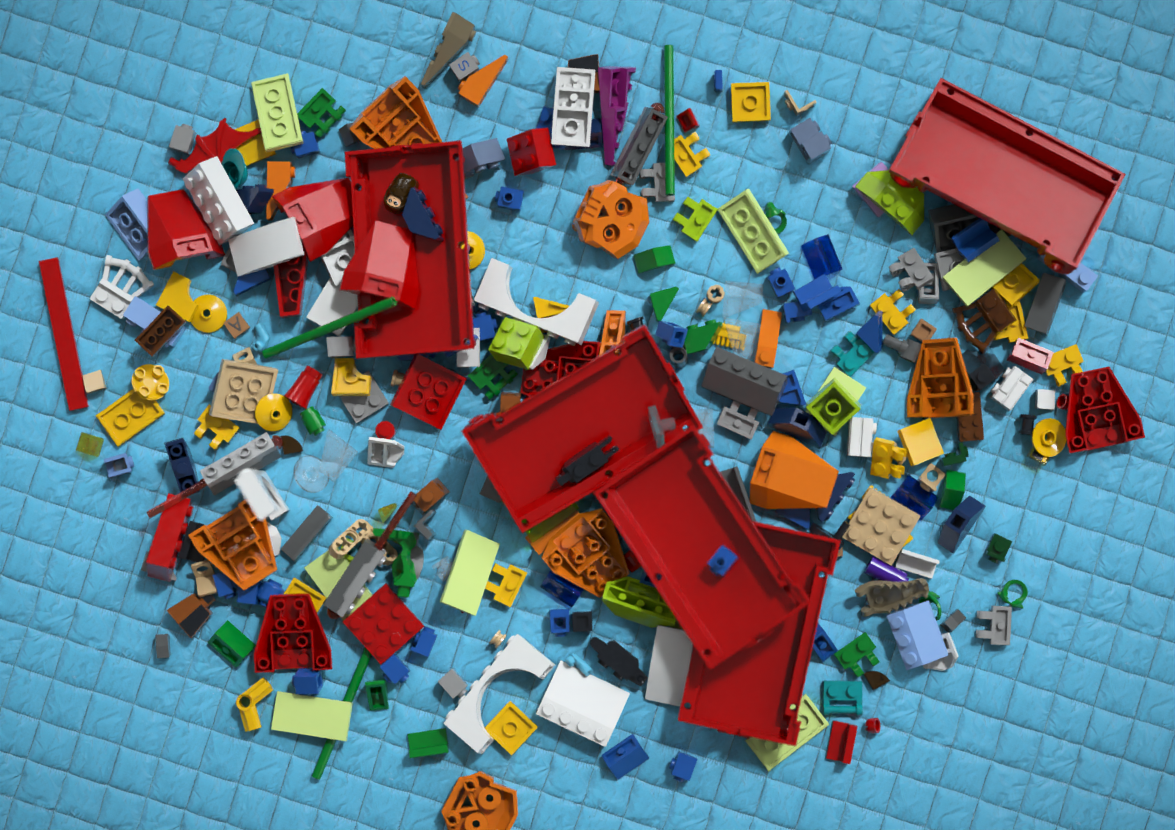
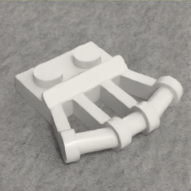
[90,255,154,319]

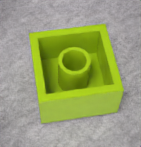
[488,317,545,370]
[806,377,861,435]

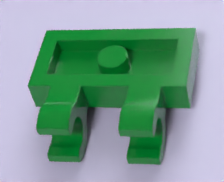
[834,632,880,677]

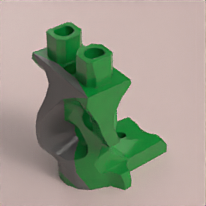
[373,528,424,597]

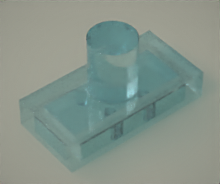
[648,405,676,448]

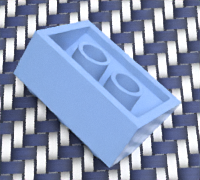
[105,188,148,261]
[887,600,949,670]

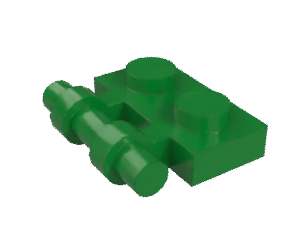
[297,88,346,138]
[468,354,518,400]

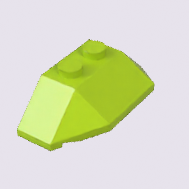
[855,170,924,235]
[601,576,676,628]

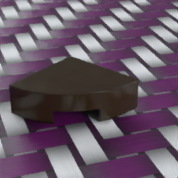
[281,436,303,455]
[864,671,890,690]

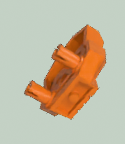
[572,180,649,259]
[441,771,518,830]

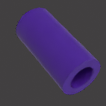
[864,556,909,581]

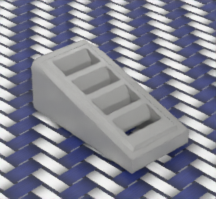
[918,263,939,304]

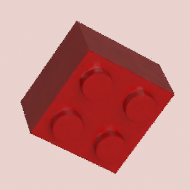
[507,128,556,176]

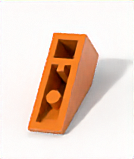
[458,55,509,108]
[266,161,296,221]
[754,309,782,369]
[599,310,626,356]

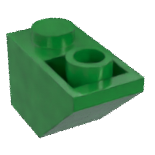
[684,319,723,354]

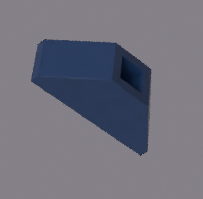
[402,187,444,242]
[767,408,827,449]
[164,437,200,497]
[816,472,855,522]
[938,496,986,554]

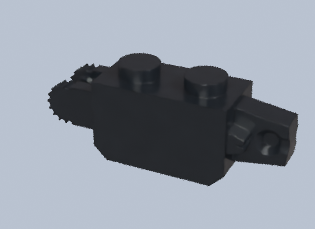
[555,436,619,486]
[590,637,648,686]

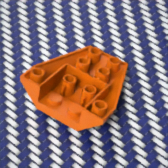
[749,431,839,509]
[542,508,630,598]

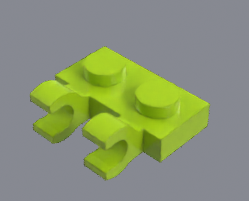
[672,196,718,242]

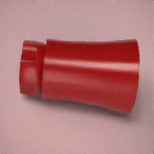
[284,365,323,410]

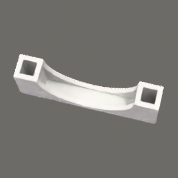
[474,258,599,346]
[235,468,289,521]
[444,634,555,754]

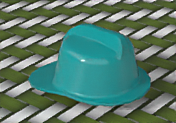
[221,148,248,189]

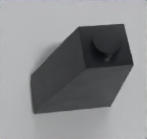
[962,350,1005,392]

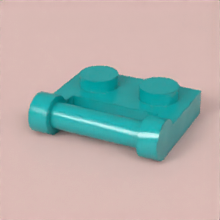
[823,680,863,716]

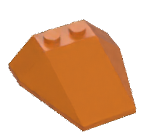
[349,76,442,149]
[907,338,973,418]
[188,499,277,591]

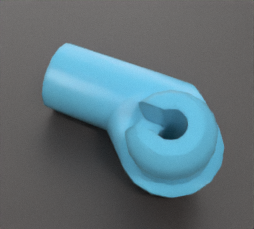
[253,323,270,352]
[565,653,593,676]

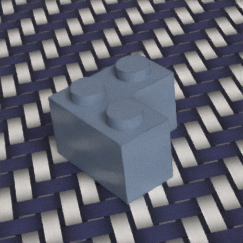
[789,118,832,165]
[456,138,505,180]

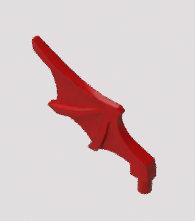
[168,118,261,174]

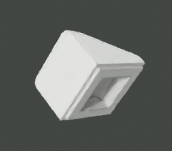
[1035,389,1055,410]

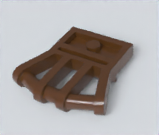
[952,289,1017,354]

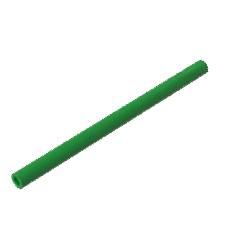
[664,45,675,196]
[262,297,397,359]
[312,648,372,780]

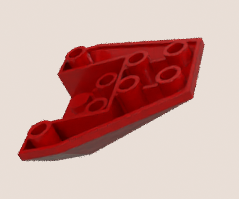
[272,178,353,262]
[147,189,225,270]
[339,221,419,309]
[520,341,601,396]
[1065,367,1145,454]
[254,593,332,673]

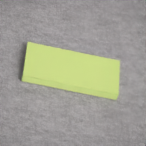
[251,73,304,153]
[718,189,789,274]
[942,229,1027,307]
[440,530,500,616]
[304,548,373,620]
[271,691,353,741]
[745,693,829,771]

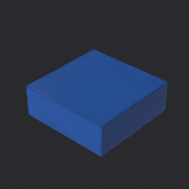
[714,70,723,92]

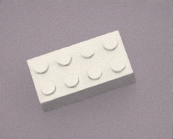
[183,157,254,245]

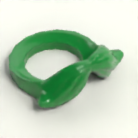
[997,580,1028,609]

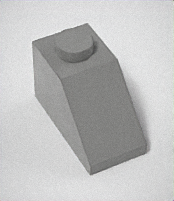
[327,336,356,358]

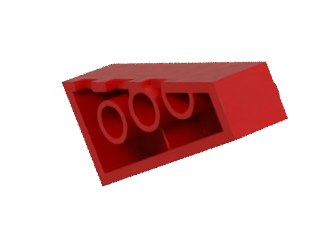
[274,253,308,318]
[146,493,194,582]

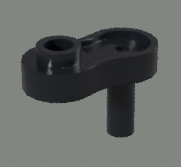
[808,521,850,550]

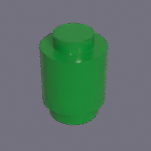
[300,406,326,436]

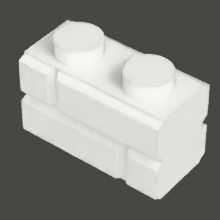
[990,366,1033,411]
[847,417,877,457]

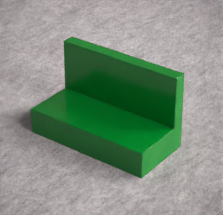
[208,620,256,668]
[408,728,449,758]

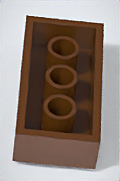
[135,305,187,357]
[956,392,984,442]

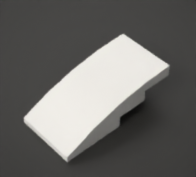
[551,67,595,147]
[228,217,304,277]
[321,229,355,286]
[307,277,358,336]
[645,625,693,707]

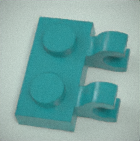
[830,331,874,377]

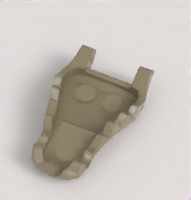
[855,578,929,617]

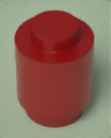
[375,421,396,440]

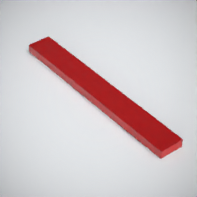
[39,257,89,411]

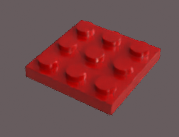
[390,354,467,430]
[343,583,424,664]

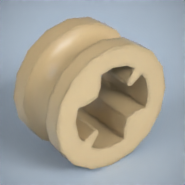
[695,298,713,317]
[489,630,507,649]

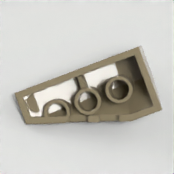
[421,12,476,88]

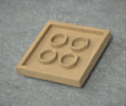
[209,359,278,424]
[842,487,921,566]

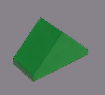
[634,245,675,274]
[649,287,679,322]
[939,470,966,510]
[365,679,389,711]

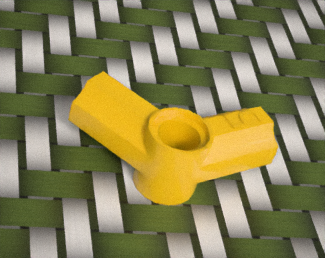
[236,677,274,732]

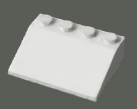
[536,660,630,747]

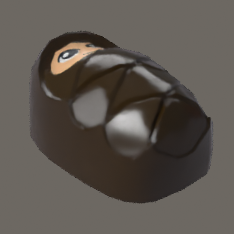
[384,173,419,214]

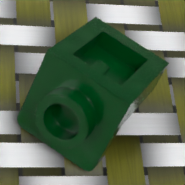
[940,442,969,466]
[984,533,1012,564]

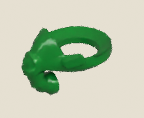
[765,202,787,234]
[919,591,942,621]

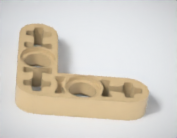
[328,519,398,566]

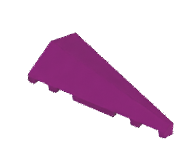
[598,66,636,166]

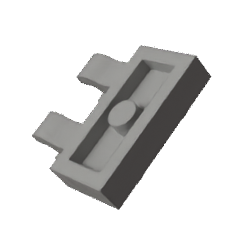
[640,163,675,202]
[889,248,934,292]
[717,401,759,440]
[976,606,1012,645]

